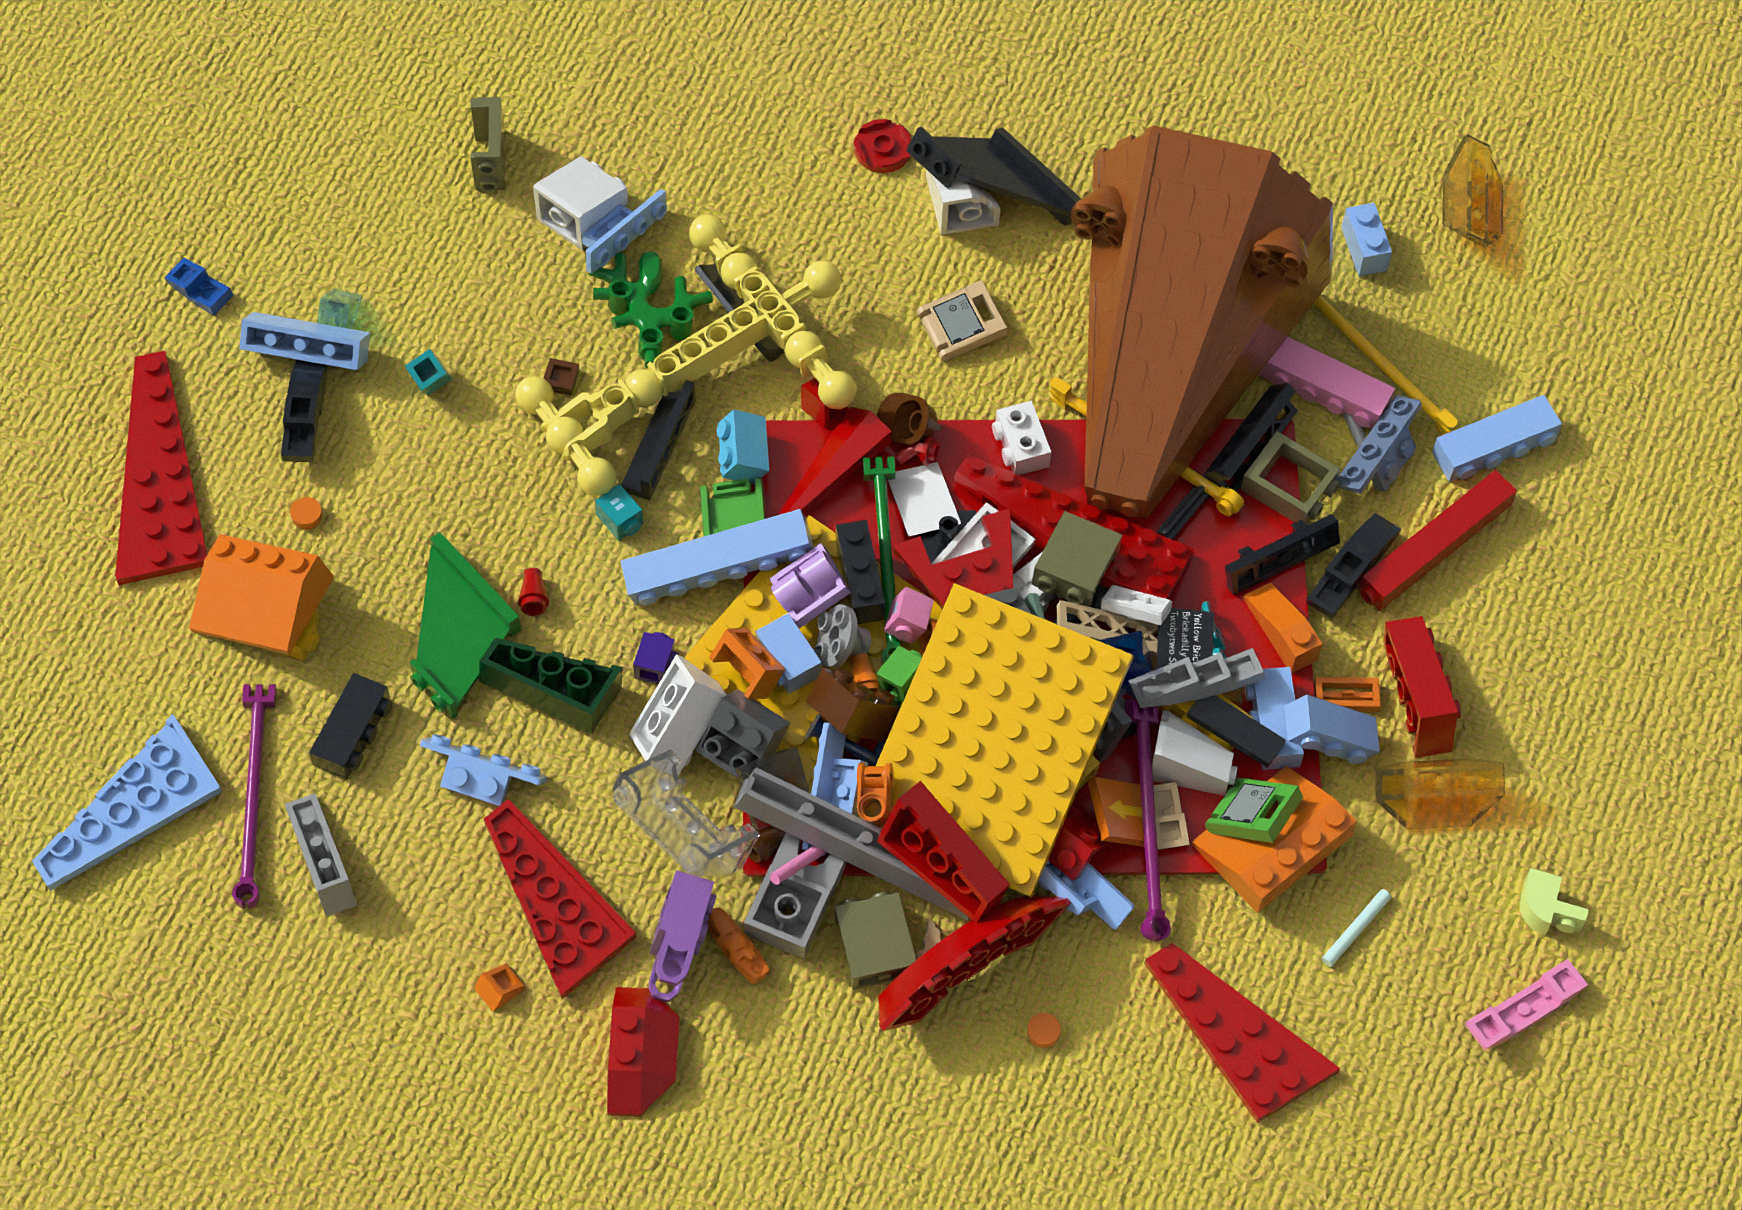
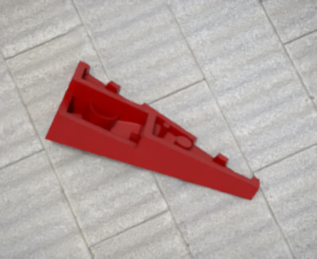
[778,406,891,515]

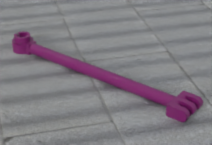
[232,684,277,909]
[1125,698,1171,942]

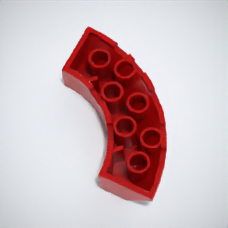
[878,895,1071,1031]

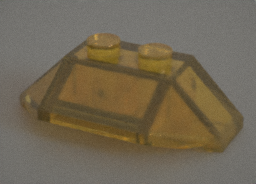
[1443,134,1503,247]
[1375,759,1505,830]

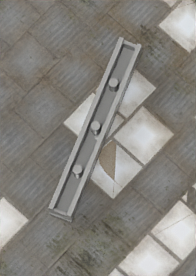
[734,767,969,920]

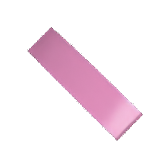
[1465,959,1588,1051]

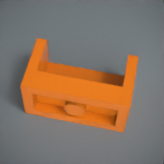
[709,628,786,700]

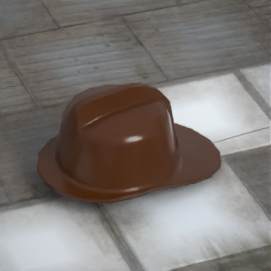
[877,392,942,445]

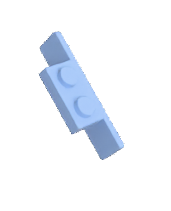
[582,189,667,274]
[802,723,868,856]
[420,734,548,806]
[1038,861,1135,930]

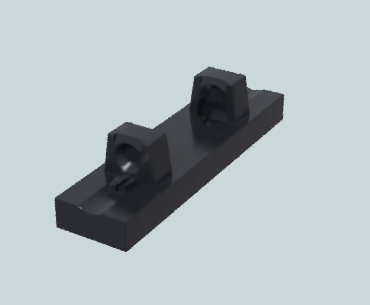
[1225,514,1340,595]

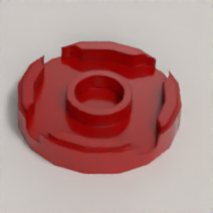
[854,119,912,173]

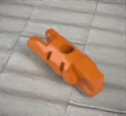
[707,907,770,984]

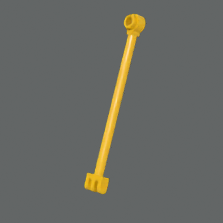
[1313,295,1458,435]
[1050,377,1244,516]

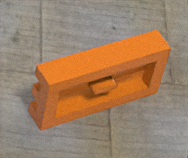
[1314,677,1380,712]

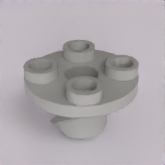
[814,604,871,668]

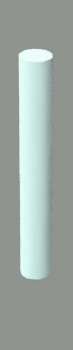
[1322,889,1391,967]

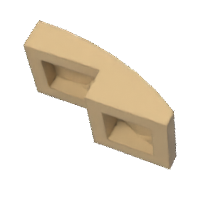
[1153,782,1190,850]

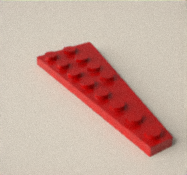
[115,350,208,586]

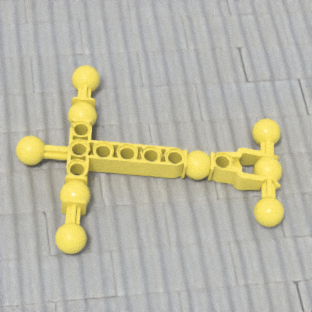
[515,214,857,496]

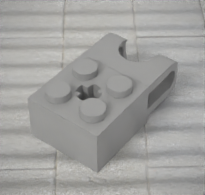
[744,832,847,959]

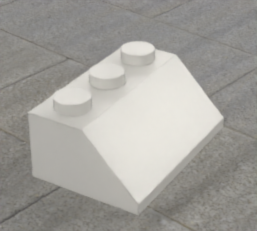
[629,654,726,775]

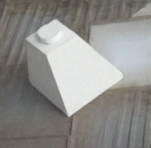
[926,170,1000,235]
[1152,710,1237,796]

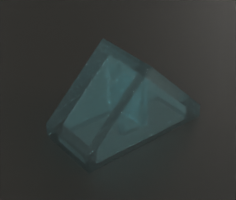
[317,289,362,329]

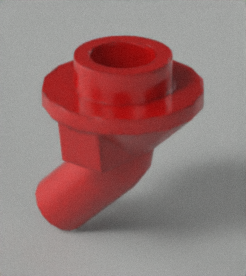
[895,436,939,466]

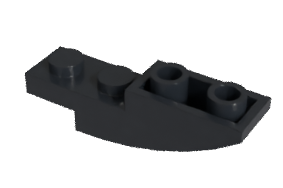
[281,359,327,463]
[1306,513,1401,620]

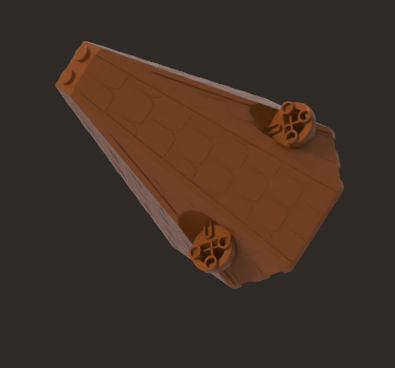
[1071,125,1333,519]

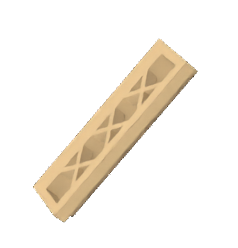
[1057,600,1158,672]

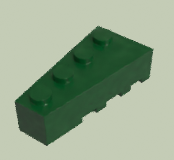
[479,638,623,734]

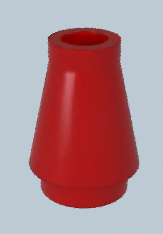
[518,568,549,616]

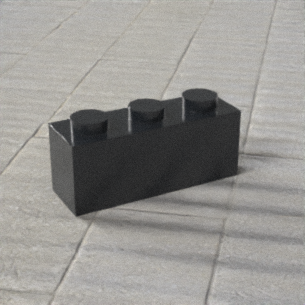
[835,520,885,624]
[309,673,392,780]

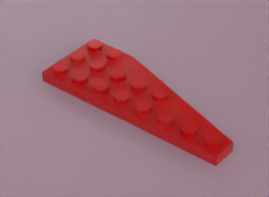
[954,454,1195,599]

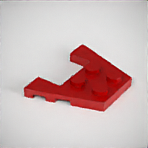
[893,508,1013,610]

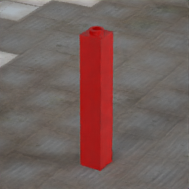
[1358,470,1517,611]

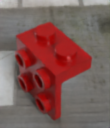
[1048,801,1114,881]

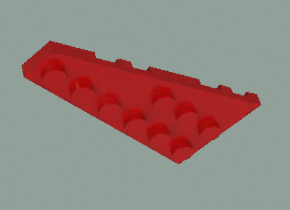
[484,799,637,1000]
[1144,943,1340,1123]

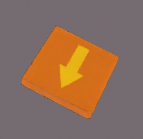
[1088,777,1144,847]

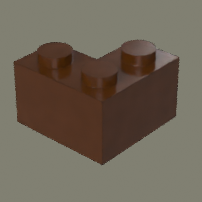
[806,668,901,742]

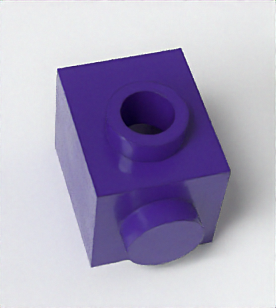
[633,632,679,684]

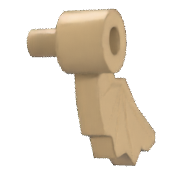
[916,920,941,960]

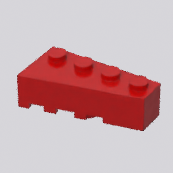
[1383,616,1461,758]
[876,781,1010,923]

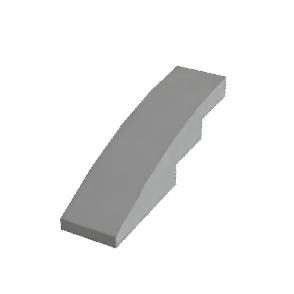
[1129,648,1266,708]

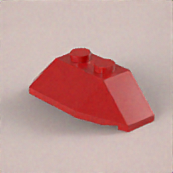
[607,987,680,1117]

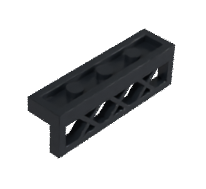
[621,380,696,501]
[1204,383,1298,492]

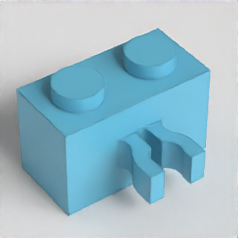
[717,409,769,484]

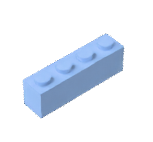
[239,312,370,370]
[1432,395,1562,482]

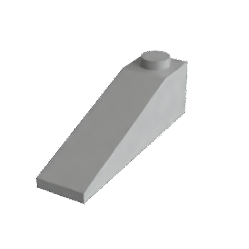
[285,793,357,917]

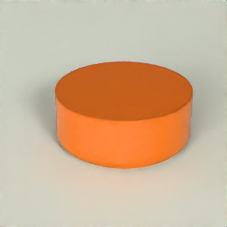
[290,497,323,529]
[1027,1013,1061,1048]

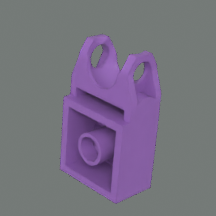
[648,870,717,1003]

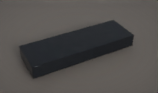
[1187,695,1286,768]

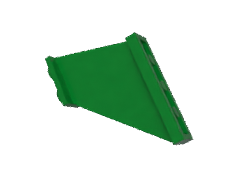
[410,532,521,719]

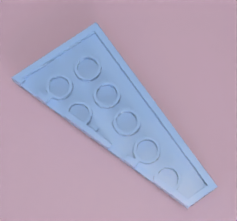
[32,714,222,891]

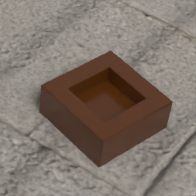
[544,358,580,396]

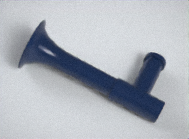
[804,713,886,766]

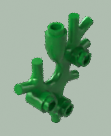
[589,252,713,368]

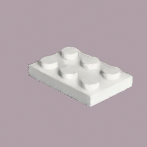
[932,502,1036,568]

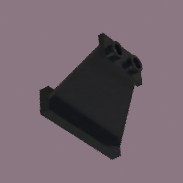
[906,126,1081,226]

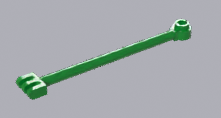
[863,457,900,665]

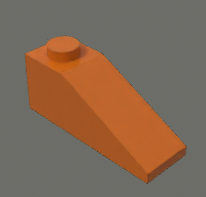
[1243,583,1323,673]

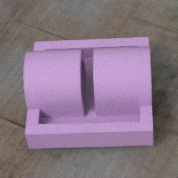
[770,543,851,628]

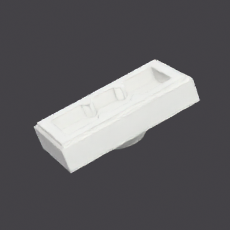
[1101,585,1172,625]

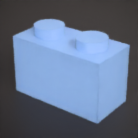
[1341,203,1392,277]
[755,613,822,694]

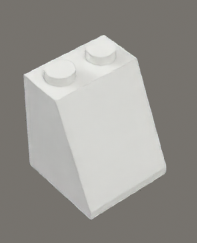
[533,156,628,251]

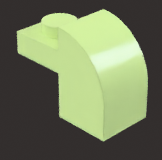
[1520,868,1589,935]

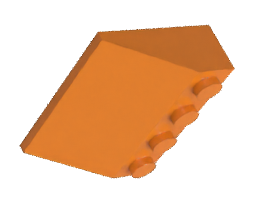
[189,534,334,655]
[1191,766,1357,913]

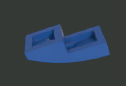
[164,258,233,316]

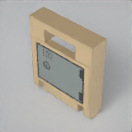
[917,280,1008,362]

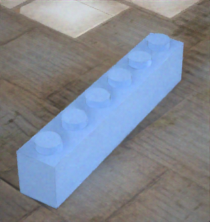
[621,509,814,605]

